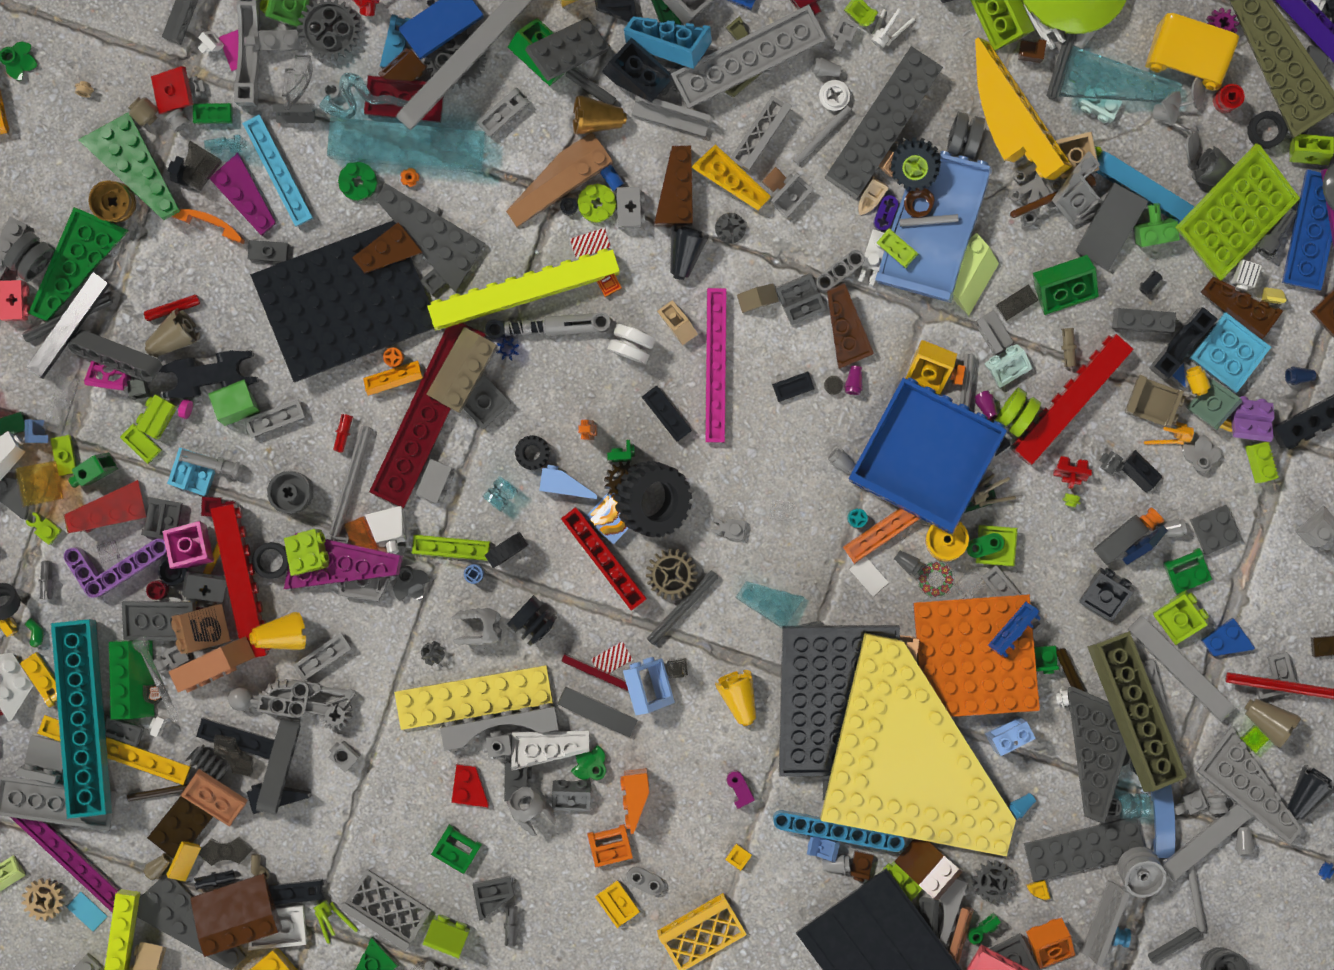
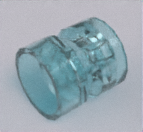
[482,475,518,512]
[1118,793,1151,819]

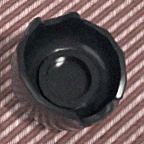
[158,557,188,586]

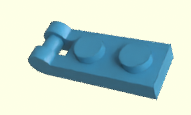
[380,14,411,68]

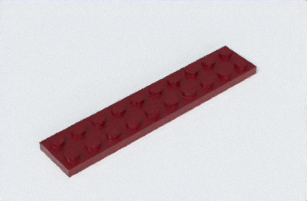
[369,323,486,508]

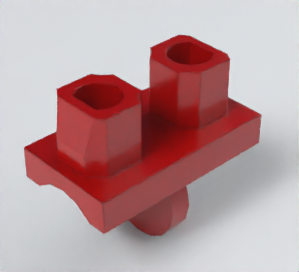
[1053,456,1092,489]

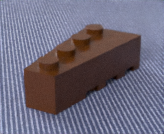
[654,145,693,226]

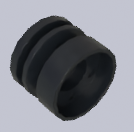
[507,595,558,647]

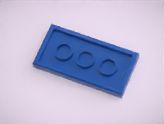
[398,0,484,60]

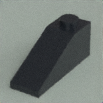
[247,782,312,814]

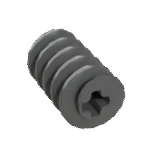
[185,744,228,781]

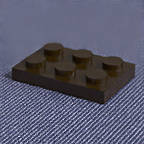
[147,796,213,859]

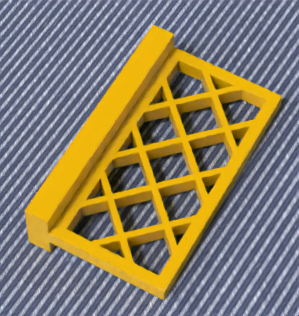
[657,893,747,970]

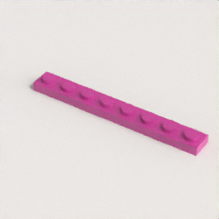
[705,288,726,443]

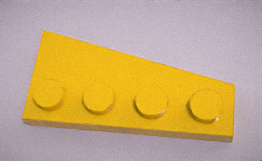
[691,144,771,210]

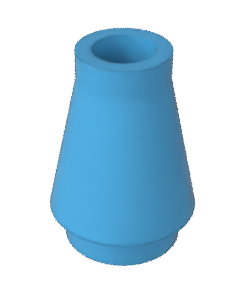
[1008,793,1036,820]

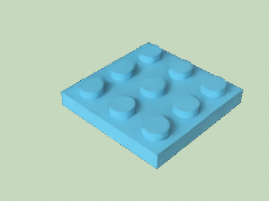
[1189,312,1271,393]

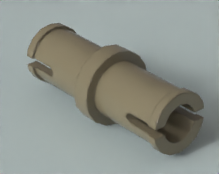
[1061,328,1077,367]

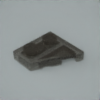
[182,141,222,192]

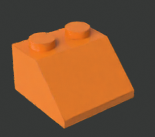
[1026,917,1075,969]

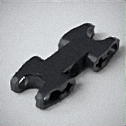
[159,350,259,399]

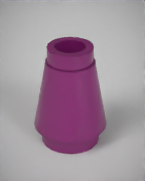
[844,366,863,395]
[975,391,998,421]

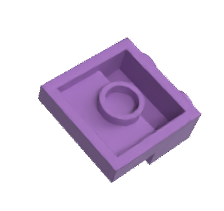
[1231,396,1274,442]

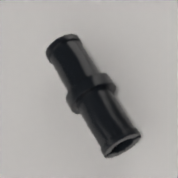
[194,869,235,890]

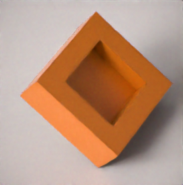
[950,365,965,386]

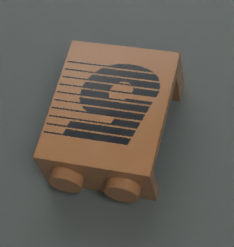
[171,604,231,654]

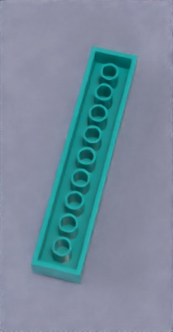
[51,619,112,819]

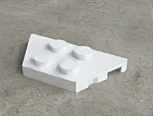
[0,653,33,722]

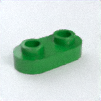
[966,533,1005,558]

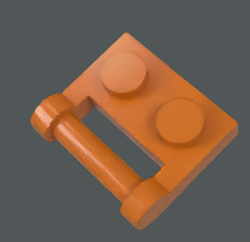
[587,824,633,868]

